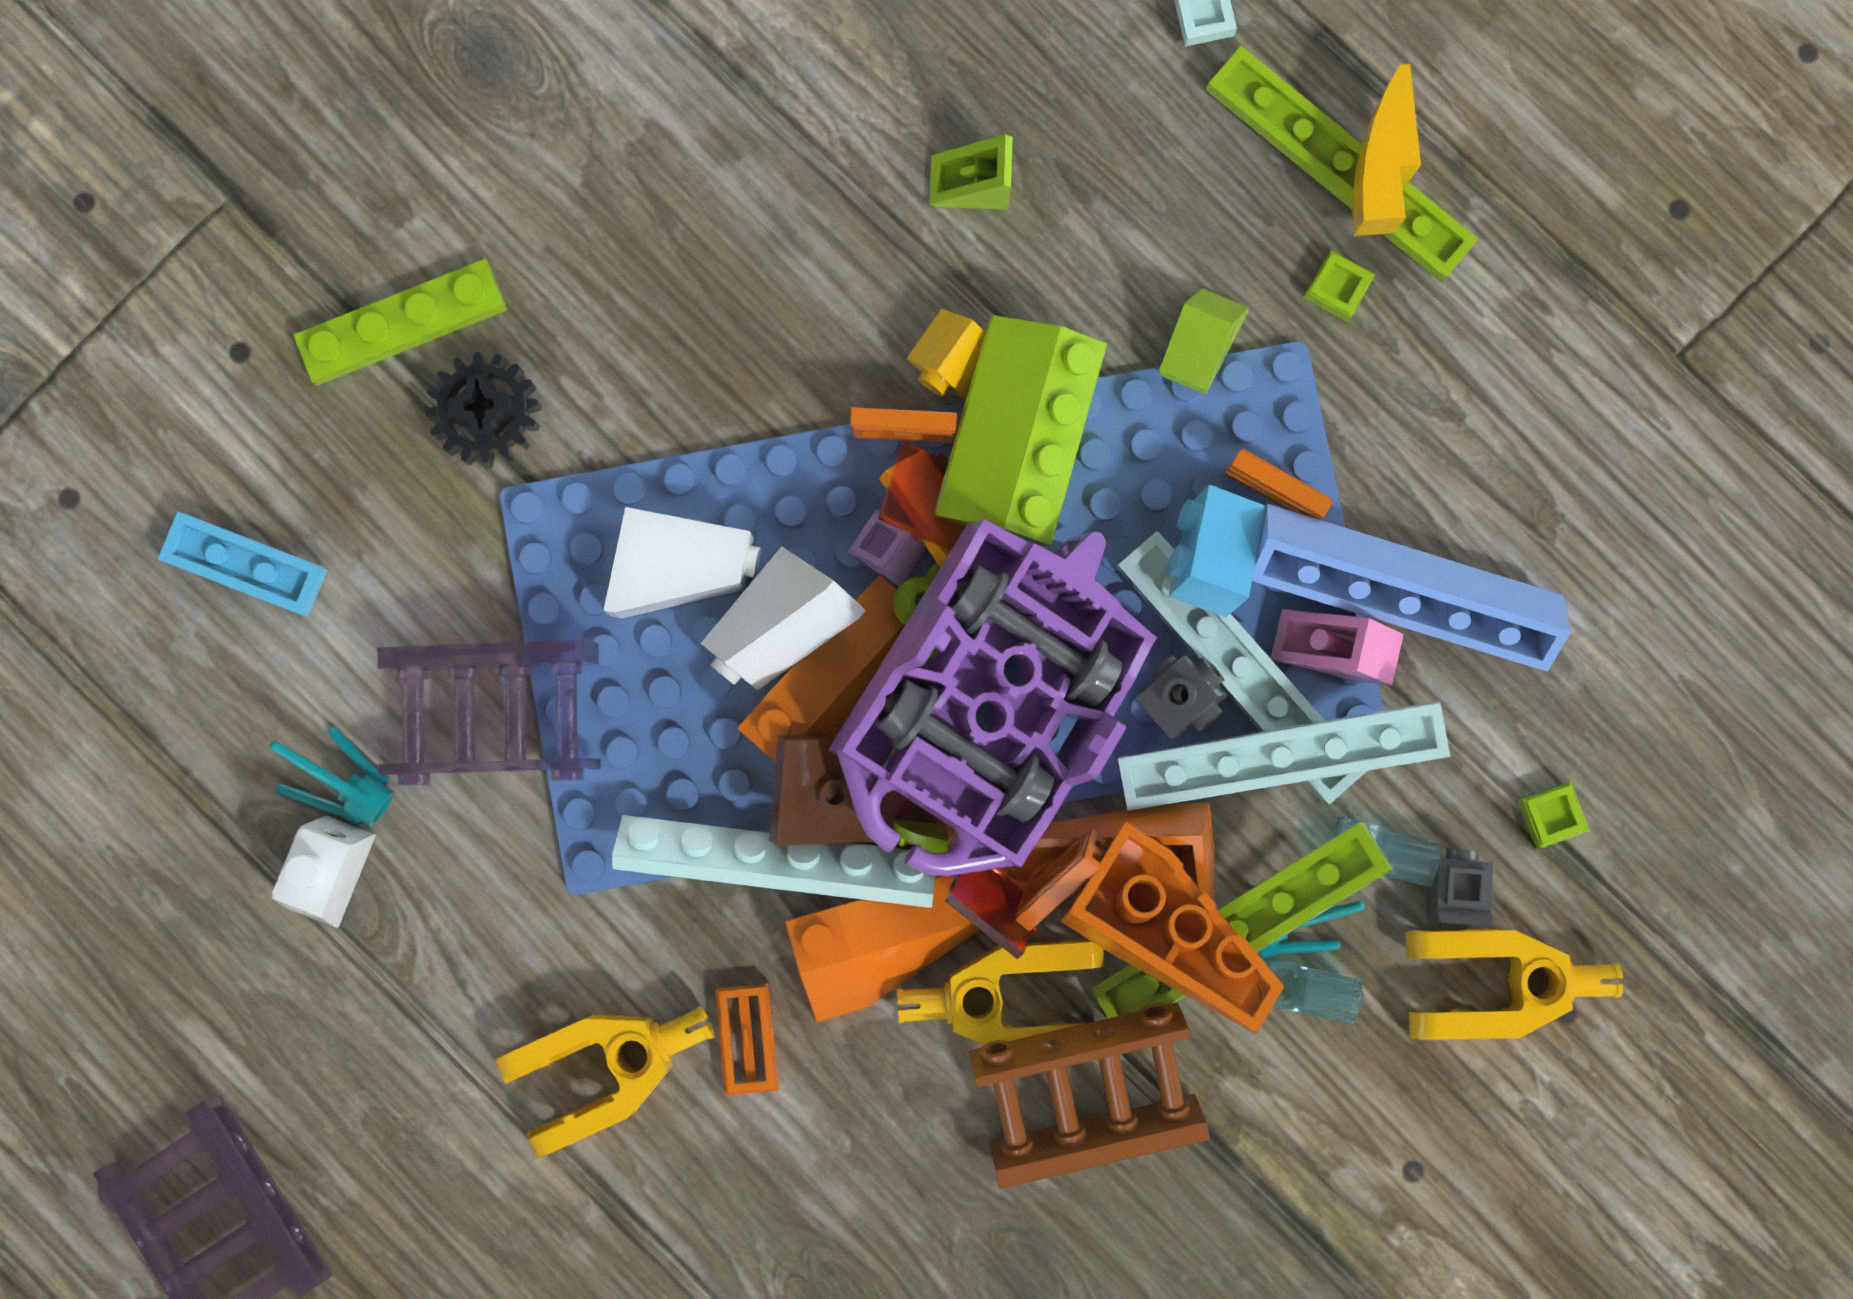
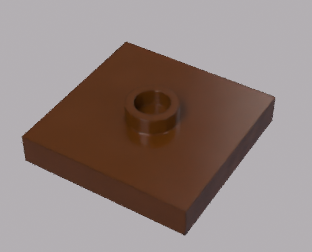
[769,735,874,846]

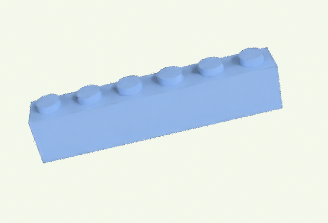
[1252,504,1571,672]

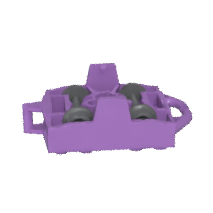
[829,519,1157,876]

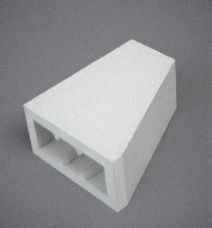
[603,507,761,619]
[700,546,866,690]

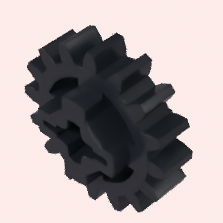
[425,352,542,467]

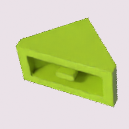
[929,134,1013,210]
[1159,288,1249,395]

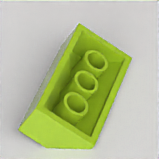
[933,315,1107,546]

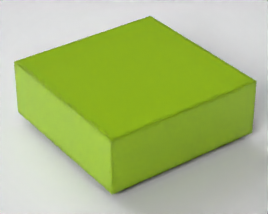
[1303,250,1375,322]
[1517,782,1590,849]

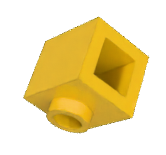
[906,309,985,399]

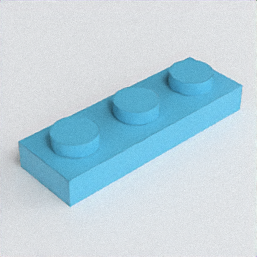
[158,511,328,618]

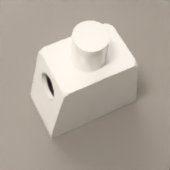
[271,815,376,928]

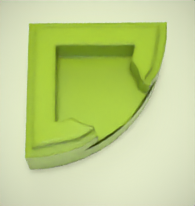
[893,819,949,853]

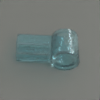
[1334,817,1440,887]
[1264,959,1364,1025]

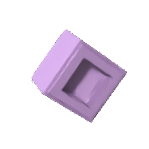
[847,510,927,586]

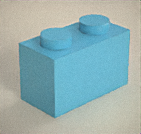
[1167,484,1267,618]

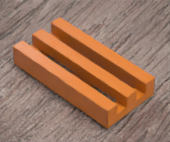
[850,407,957,443]
[1224,449,1333,520]
[1015,828,1107,931]
[715,982,779,1096]

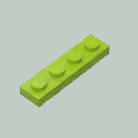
[294,259,508,386]

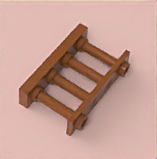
[968,1002,1210,1189]

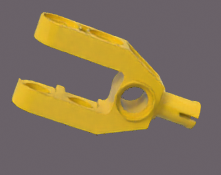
[1405,928,1624,1040]
[897,939,1105,1045]
[494,1005,715,1159]

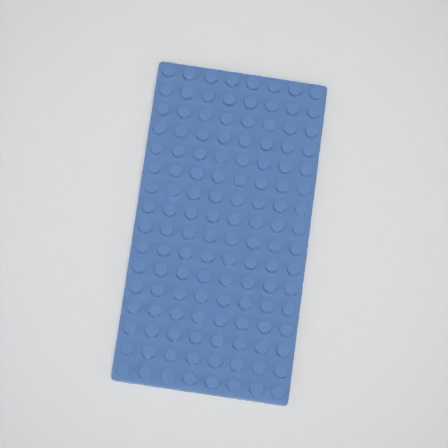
[500,341,1384,895]

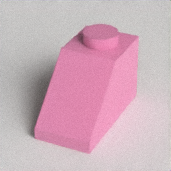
[1270,609,1404,685]

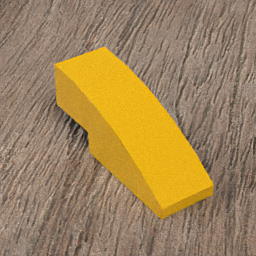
[1352,64,1421,236]

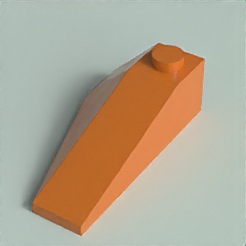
[737,575,905,762]
[996,802,1215,902]
[1061,822,1284,1034]
[785,869,1005,1022]

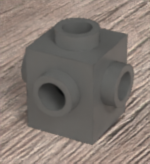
[1136,655,1228,739]

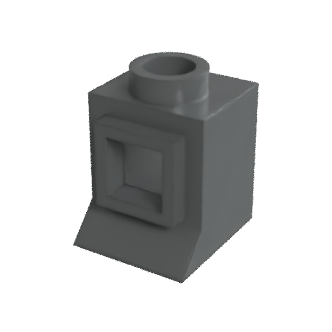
[1426,849,1494,927]

